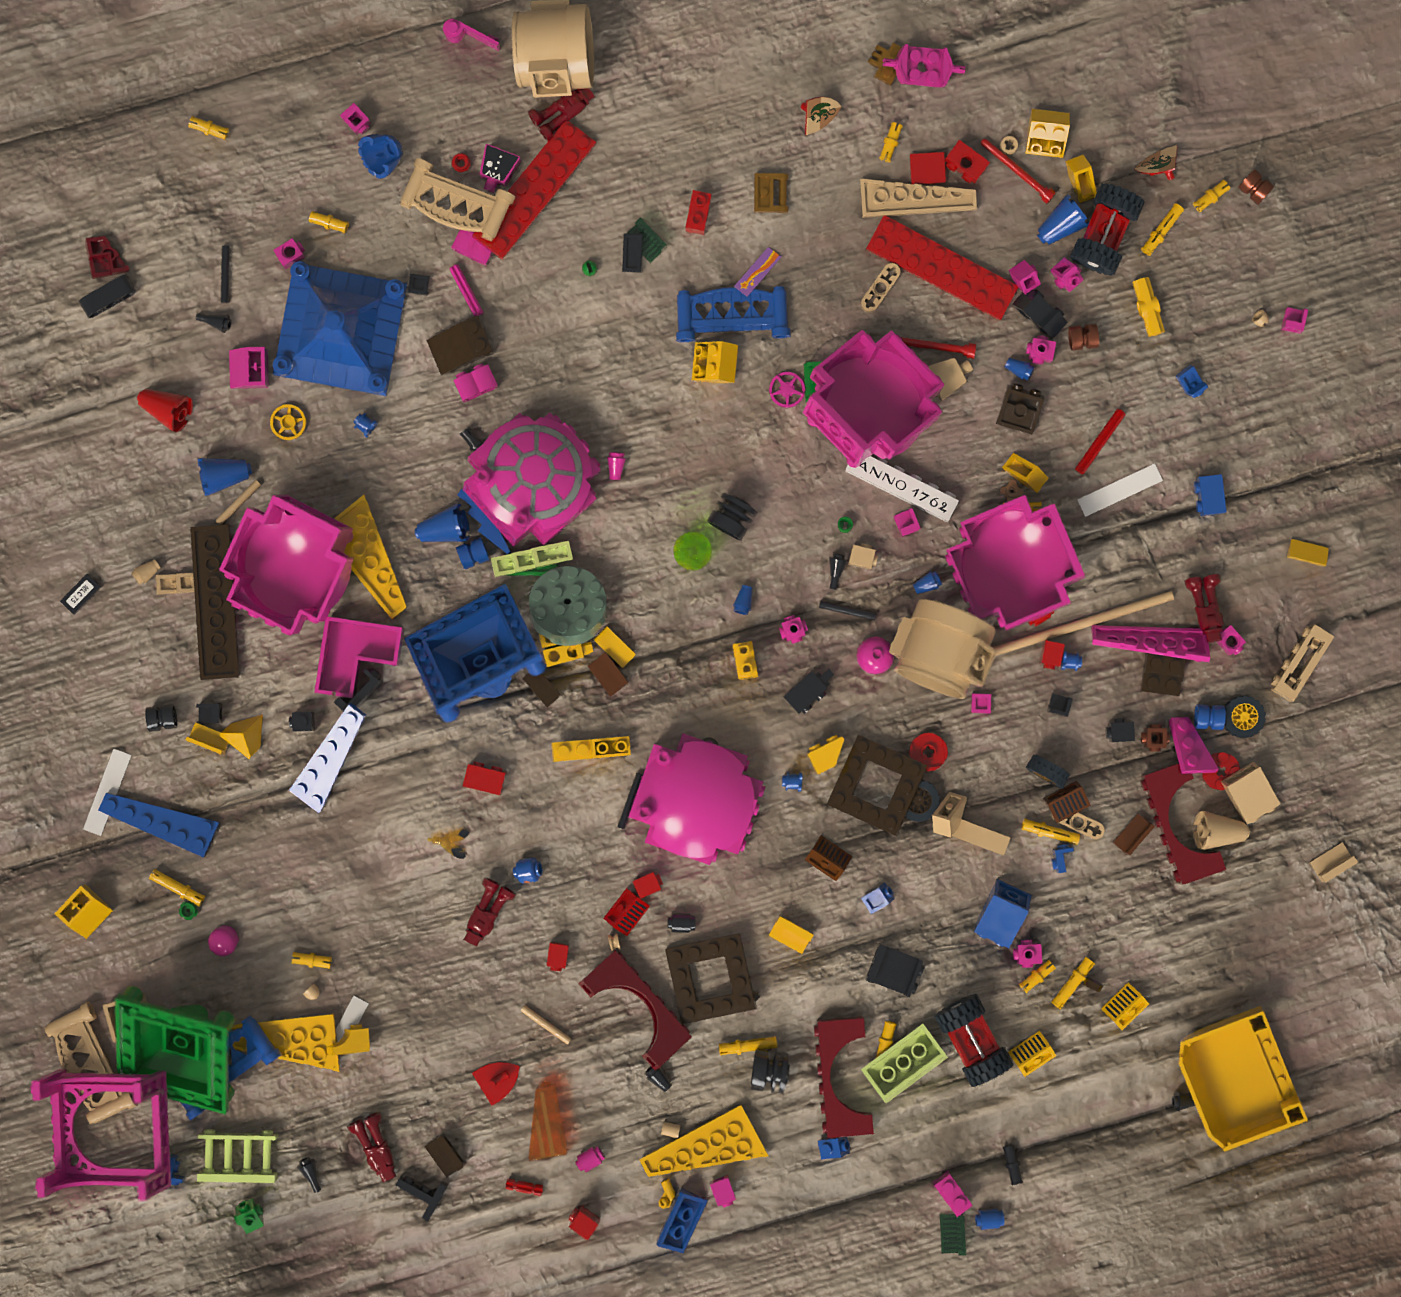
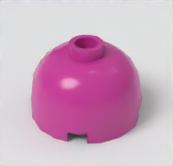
[856,636,895,675]

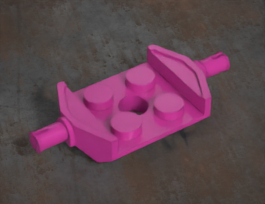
[883,44,965,88]

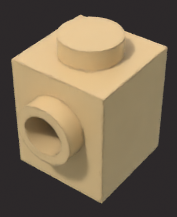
[848,543,878,570]

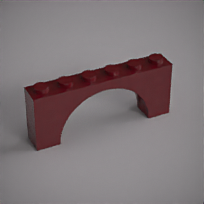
[1140,762,1227,885]
[578,950,692,1070]
[814,1016,874,1138]

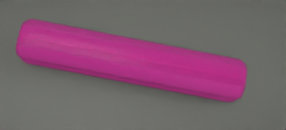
[449,264,483,317]

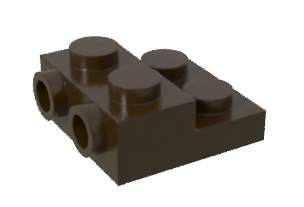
[996,383,1044,435]
[1140,653,1186,696]

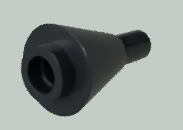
[196,313,232,333]
[829,554,848,590]
[1172,1092,1196,1111]
[297,1157,321,1193]

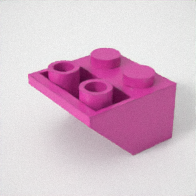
[229,347,269,389]

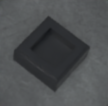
[408,274,430,296]

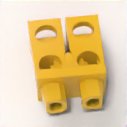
[539,634,593,668]
[732,641,758,680]

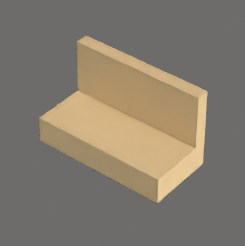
[1309,842,1358,883]

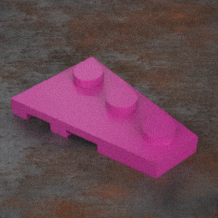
[1169,717,1219,774]

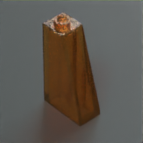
[529,1081,568,1161]

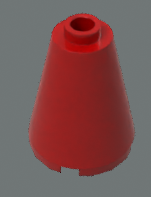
[137,388,193,432]

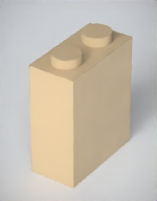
[1221,762,1280,824]

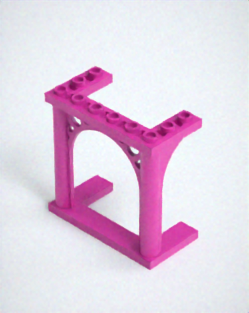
[31,1069,171,1201]

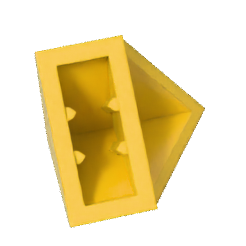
[219,714,263,759]

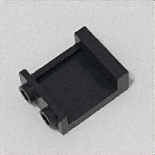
[333,668,383,712]

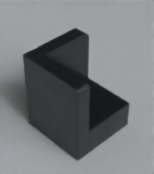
[1047,693,1073,717]
[196,704,222,723]

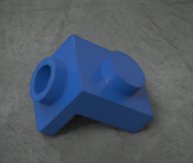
[1176,365,1208,398]
[1051,844,1074,873]
[818,1137,850,1160]

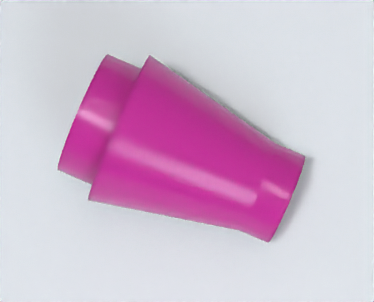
[607,452,626,480]

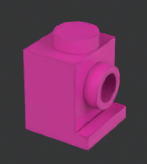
[340,103,371,135]

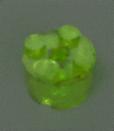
[673,532,712,571]

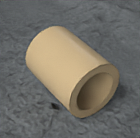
[661,1121,681,1138]

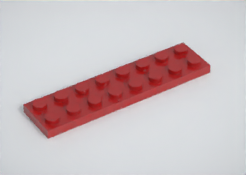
[472,121,596,260]
[866,216,1018,321]

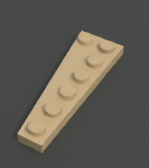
[860,179,977,218]

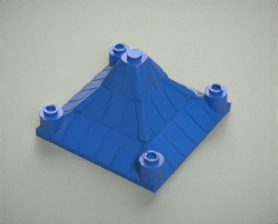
[273,261,407,396]
[404,583,547,722]

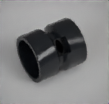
[145,704,178,732]

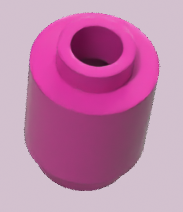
[575,1146,605,1173]

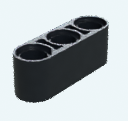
[79,274,136,319]

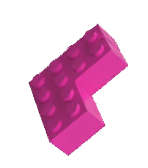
[314,617,405,698]

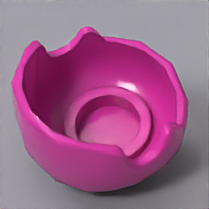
[208,925,239,957]

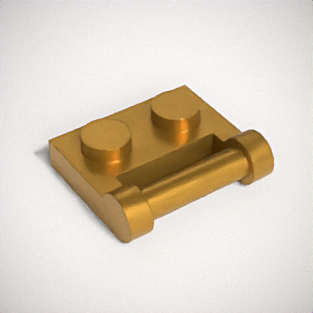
[754,173,789,213]

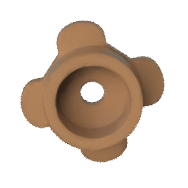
[1000,480,1023,502]

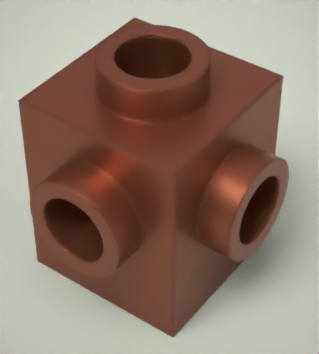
[1141,724,1169,752]

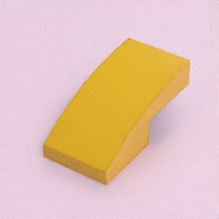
[593,626,636,668]

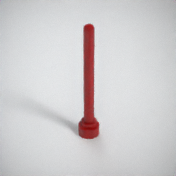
[981,139,1057,204]
[901,337,976,359]

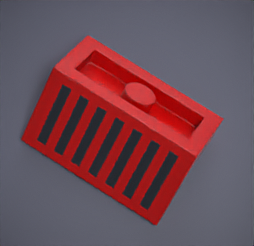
[603,888,650,936]

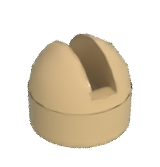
[1252,310,1269,327]
[303,984,320,1000]

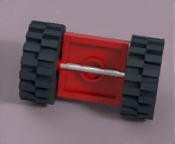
[1070,183,1145,276]
[934,994,1014,1087]

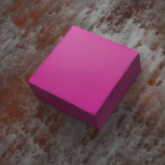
[971,694,991,714]

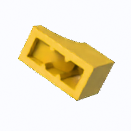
[327,1024,370,1055]

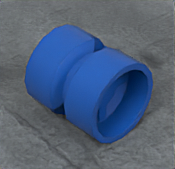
[456,537,490,570]
[1194,704,1226,730]

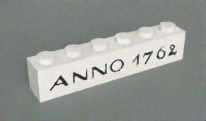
[845,456,959,522]

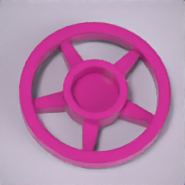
[769,372,805,408]

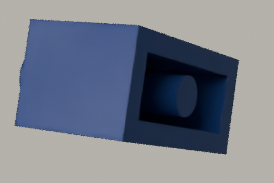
[1194,474,1227,516]

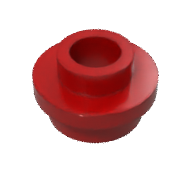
[452,153,471,173]

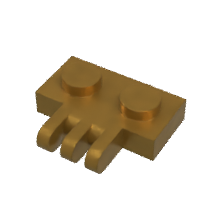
[867,43,901,86]

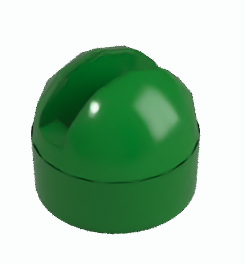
[582,260,597,277]
[838,517,853,533]

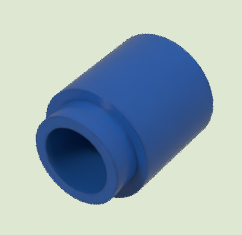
[975,1209,1004,1230]

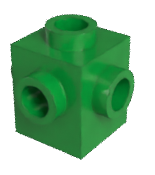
[234,1198,264,1234]

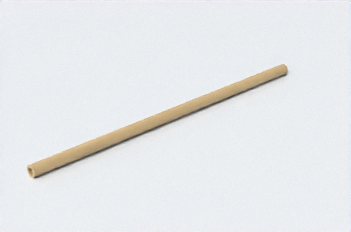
[992,591,1174,656]

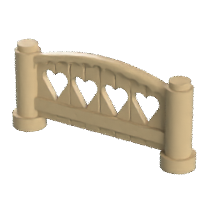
[400,158,516,241]
[44,1002,138,1124]

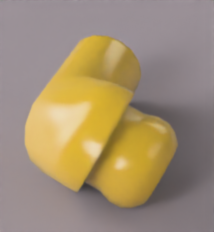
[658,1179,676,1209]

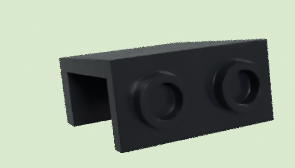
[865,944,925,997]

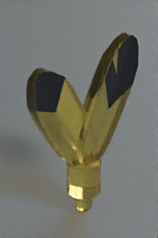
[427,829,469,859]

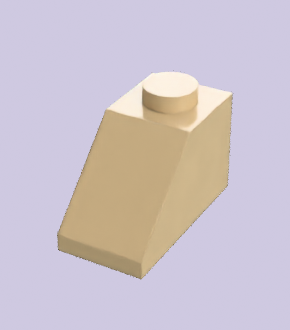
[932,792,967,838]

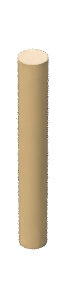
[216,480,261,525]
[521,1005,572,1044]

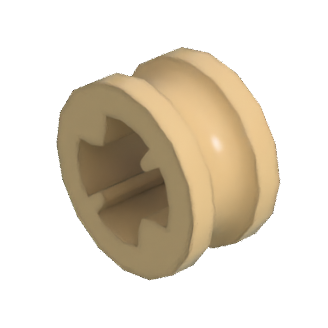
[1000,136,1018,155]
[608,933,621,952]

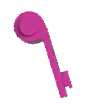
[443,19,500,51]

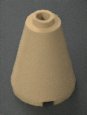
[1193,811,1250,850]

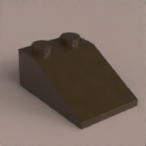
[426,315,494,376]

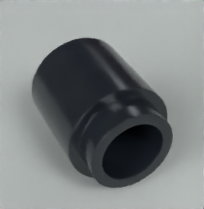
[667,913,695,933]

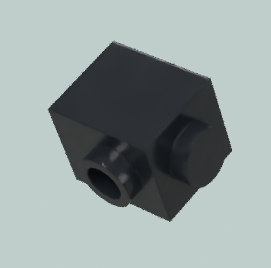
[289,712,315,732]
[1105,718,1135,742]

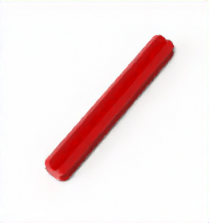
[1075,409,1125,475]

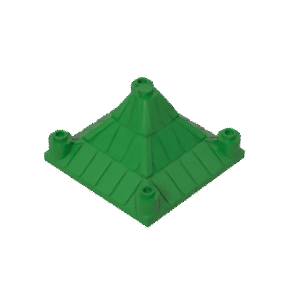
[115,986,235,1115]

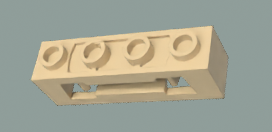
[1270,624,1334,702]

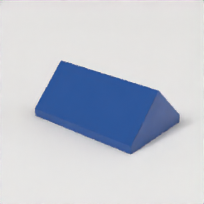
[656,1188,708,1253]

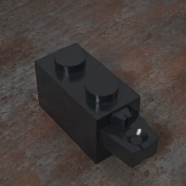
[783,669,834,714]

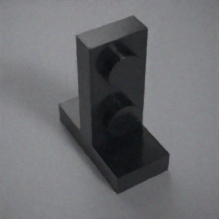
[395,1175,449,1221]

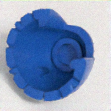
[358,134,403,179]

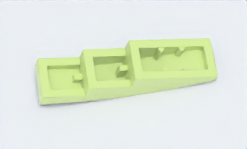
[491,541,573,577]

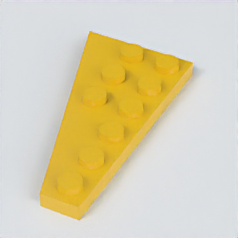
[334,494,407,620]
[230,1014,340,1072]
[639,1104,768,1177]

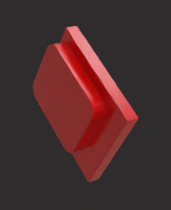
[910,152,946,185]

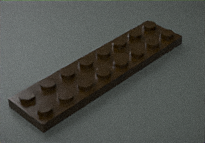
[190,524,240,680]

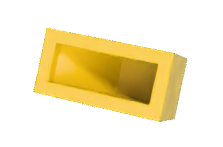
[1065,155,1097,203]
[1002,453,1049,493]

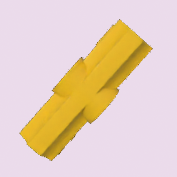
[1132,277,1165,337]

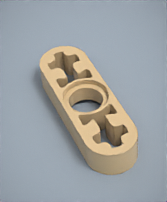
[861,263,900,313]
[1051,813,1105,839]

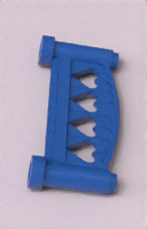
[676,286,791,342]
[180,1015,282,1121]

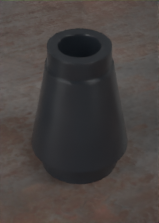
[644,1066,672,1092]

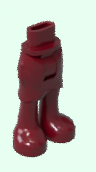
[527,88,595,142]
[1184,574,1224,643]
[464,877,516,947]
[347,1111,397,1182]

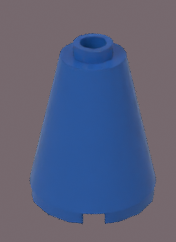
[1037,194,1090,245]
[197,458,252,496]
[415,504,470,542]

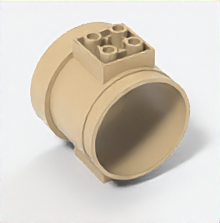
[512,0,594,97]
[889,599,997,699]

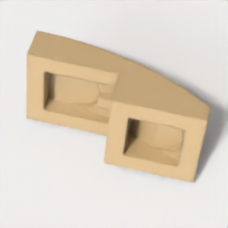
[155,573,194,595]

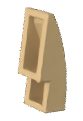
[952,819,1010,856]

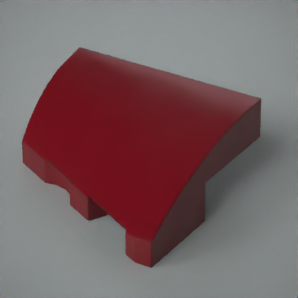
[85,236,130,279]

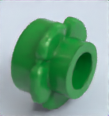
[179,901,198,920]

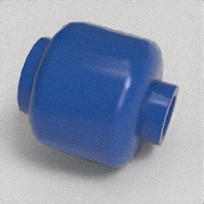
[513,857,543,884]

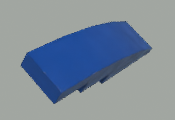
[457,489,511,554]

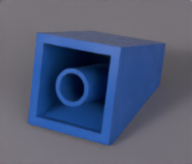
[974,879,1032,948]

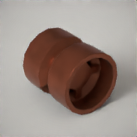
[1238,169,1275,205]
[1068,323,1099,351]

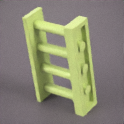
[197,1129,278,1183]

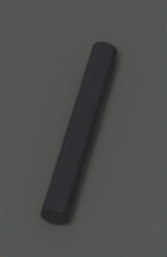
[221,245,229,304]
[819,600,876,621]
[617,773,643,829]

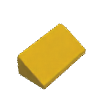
[1287,539,1329,567]

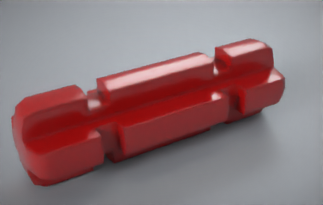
[505,1179,543,1196]

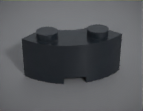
[1012,289,1068,339]

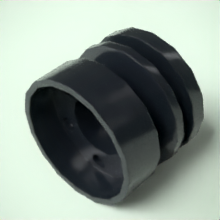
[707,493,757,541]
[751,1049,790,1094]

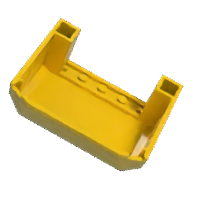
[1179,1006,1308,1151]

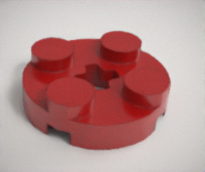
[909,733,948,771]
[1202,752,1240,790]

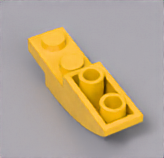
[551,736,631,762]

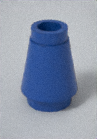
[1005,357,1035,381]
[913,571,943,594]
[733,585,753,615]

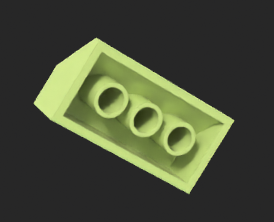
[861,1024,948,1103]

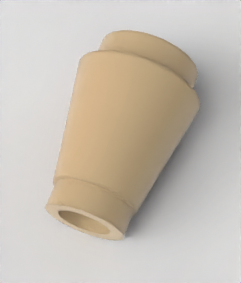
[131,559,161,585]

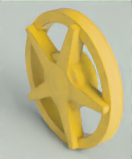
[270,404,306,440]

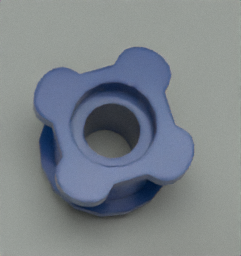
[353,413,378,438]
[1061,651,1082,671]
[782,771,803,792]

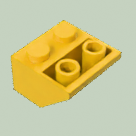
[1025,109,1070,158]
[692,341,738,383]
[806,735,844,774]
[54,884,114,939]

